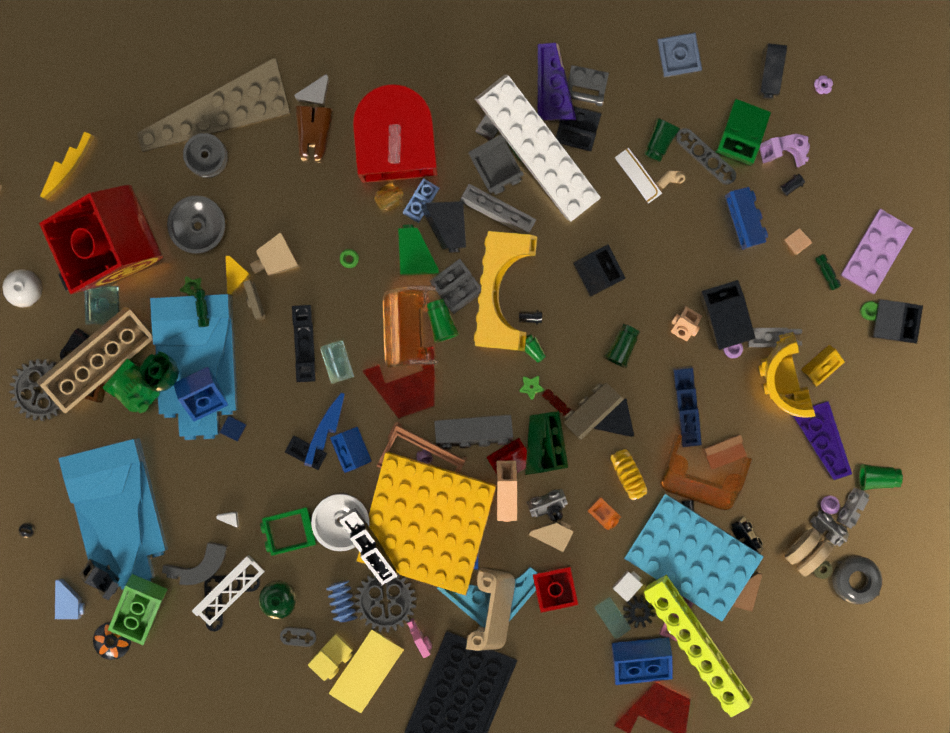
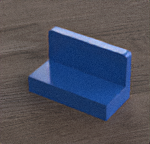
[330,427,371,473]

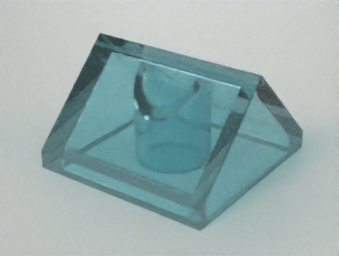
[84,286,119,325]

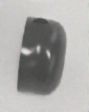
[832,555,883,605]

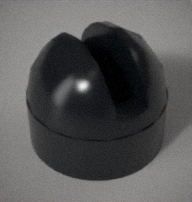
[547,505,563,522]
[19,522,35,538]

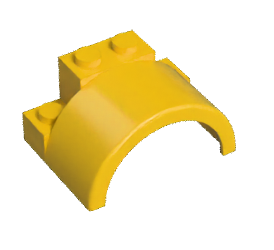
[758,332,815,417]

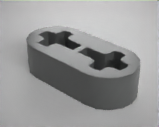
[280,627,317,647]

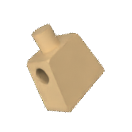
[250,233,299,276]

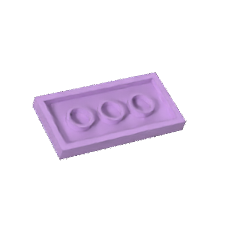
[841,209,913,294]

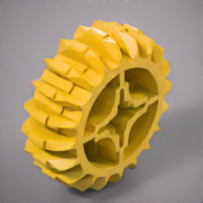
[611,449,647,500]

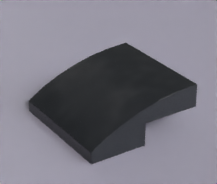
[556,105,602,152]

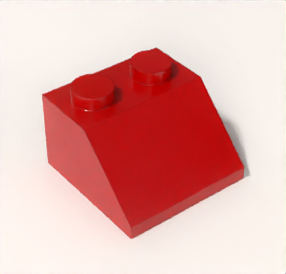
[533,565,578,613]

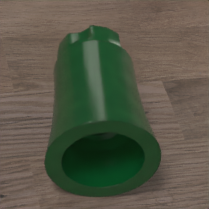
[644,118,680,162]
[603,324,640,368]

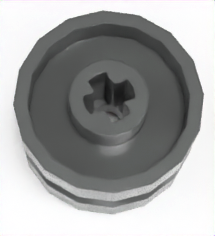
[183,133,228,178]

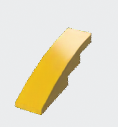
[40,132,94,200]

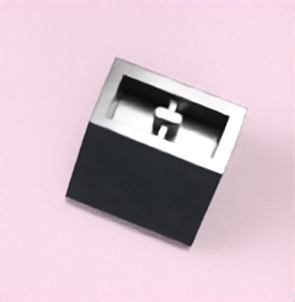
[573,244,626,297]
[872,299,923,344]

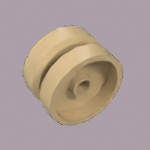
[784,527,834,577]

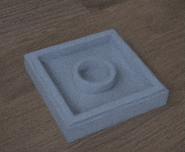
[657,33,702,77]

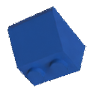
[174,367,228,422]

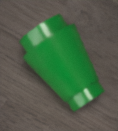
[525,334,546,363]

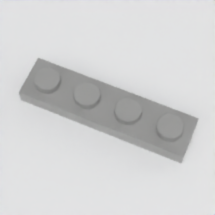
[460,184,536,234]

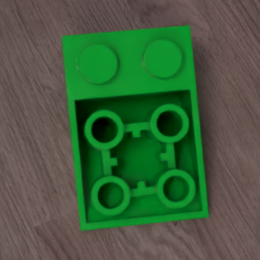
[715,98,771,166]

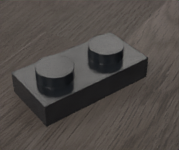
[285,435,327,471]

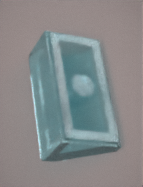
[321,341,354,384]

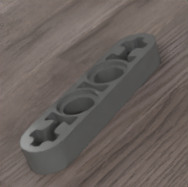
[676,128,736,185]

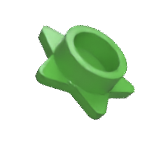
[180,276,202,296]
[519,376,544,400]

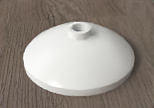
[311,494,369,551]

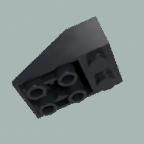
[700,280,755,350]

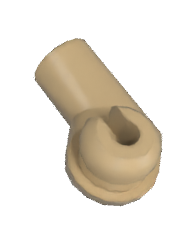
[657,170,686,189]

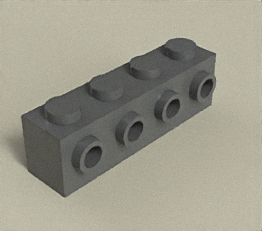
[434,415,513,450]

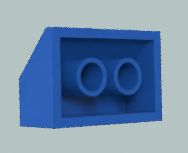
[725,187,768,250]
[612,637,673,685]

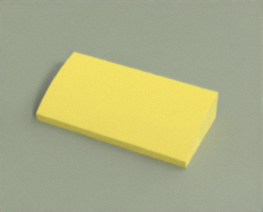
[329,629,404,713]

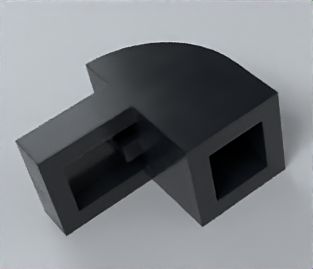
[79,559,120,600]

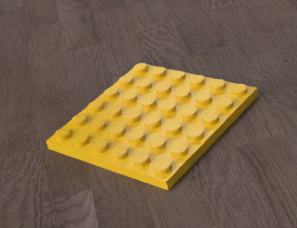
[357,452,497,596]

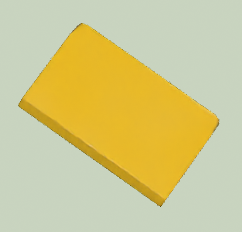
[801,345,845,387]

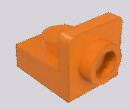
[588,498,621,530]

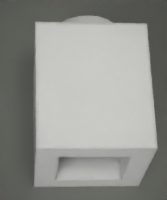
[612,571,643,602]

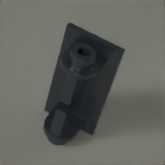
[731,516,764,553]

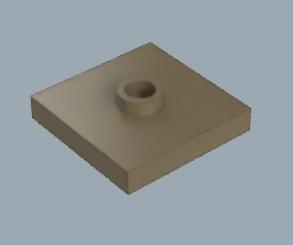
[243,280,266,320]

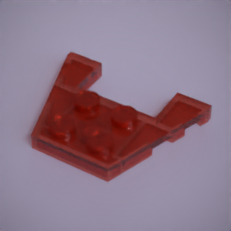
[363,346,435,419]
[614,681,691,733]

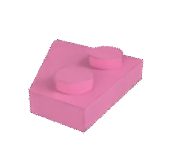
[407,618,432,658]

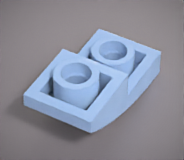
[403,178,440,223]

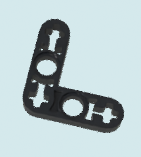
[204,574,261,632]

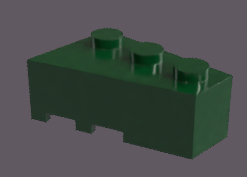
[525,411,569,475]

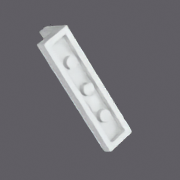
[192,555,265,626]

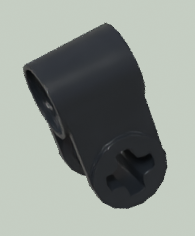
[60,328,90,360]

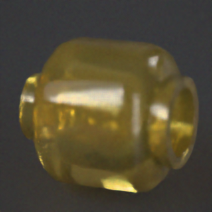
[374,184,403,212]

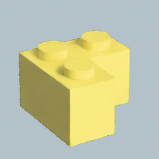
[308,633,353,681]

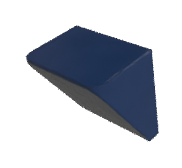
[220,416,246,442]

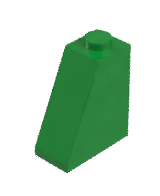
[398,224,439,276]

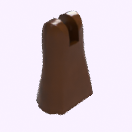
[296,106,333,161]

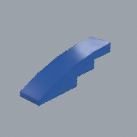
[304,393,345,467]

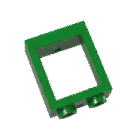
[260,507,318,556]

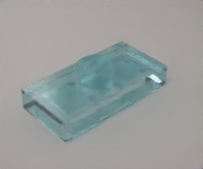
[594,597,631,639]

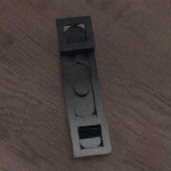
[292,305,316,383]

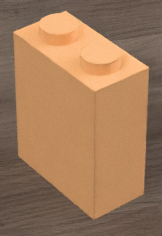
[497,461,517,522]

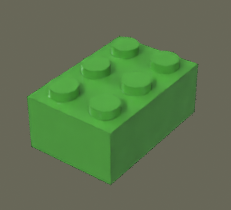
[108,574,167,645]

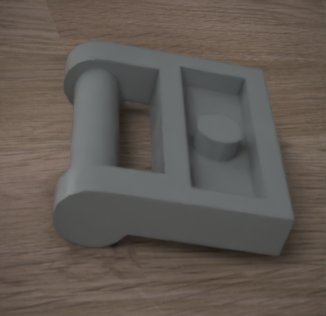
[568,65,609,107]

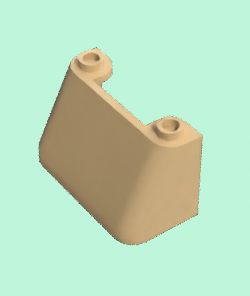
[466,568,515,651]

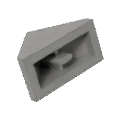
[294,74,329,106]

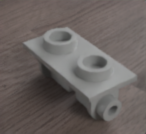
[836,487,870,529]
[526,489,568,518]
[810,509,849,547]

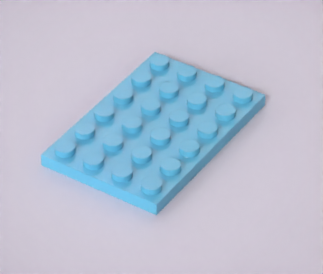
[624,494,764,621]

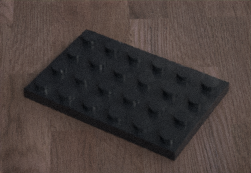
[404,630,518,733]

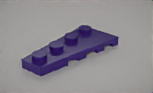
[538,43,576,121]
[793,401,852,480]

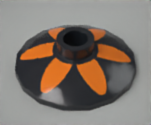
[93,622,131,660]

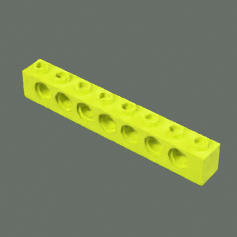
[644,574,753,717]

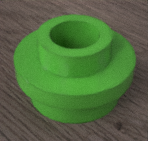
[340,249,359,268]

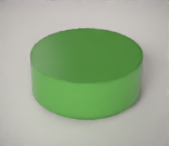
[860,301,878,320]

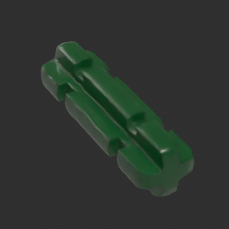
[816,254,841,290]
[194,289,209,327]

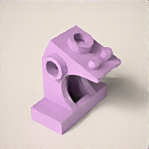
[759,134,810,167]

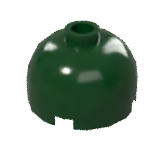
[139,351,179,392]
[258,580,297,619]

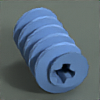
[326,580,357,622]

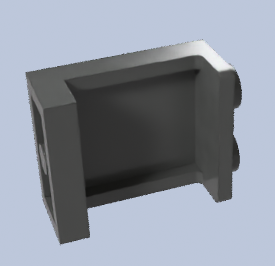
[468,134,524,195]

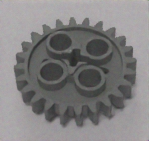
[9,359,60,421]
[354,573,417,633]

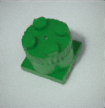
[103,358,160,413]

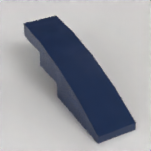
[673,366,702,447]

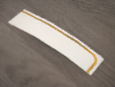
[615,148,662,204]

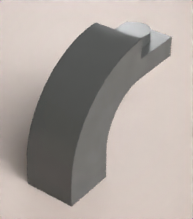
[162,542,229,585]

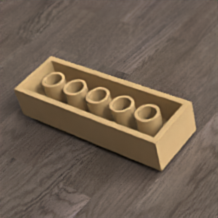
[36,306,153,414]

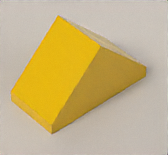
[225,256,251,295]

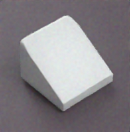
[216,512,239,527]

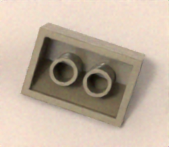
[563,383,624,440]

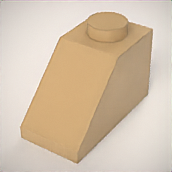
[528,521,574,552]

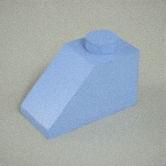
[55,579,85,619]

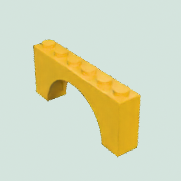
[474,231,537,351]

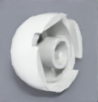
[2,269,42,308]

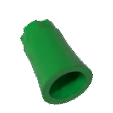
[427,299,459,343]
[859,464,903,491]

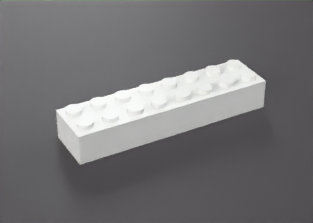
[474,74,601,222]

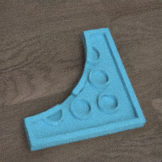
[437,567,537,627]

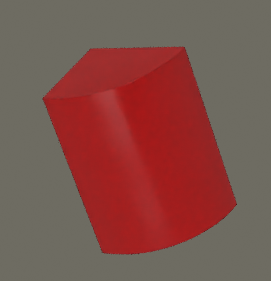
[486,438,527,475]

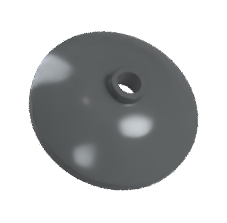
[167,196,225,254]

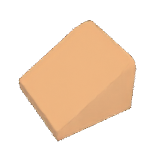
[784,228,812,255]

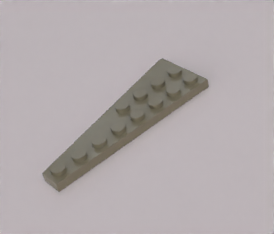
[137,58,290,152]

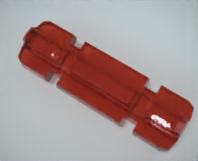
[542,389,572,416]

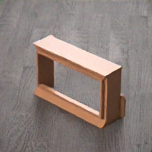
[377,422,467,473]

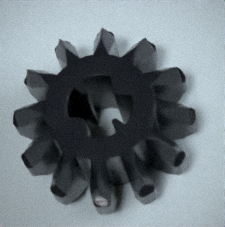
[623,595,656,628]

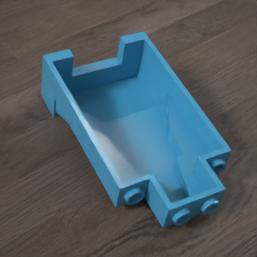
[150,294,238,440]
[58,438,168,590]

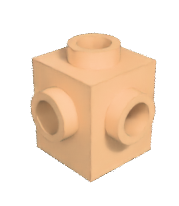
[671,306,702,341]

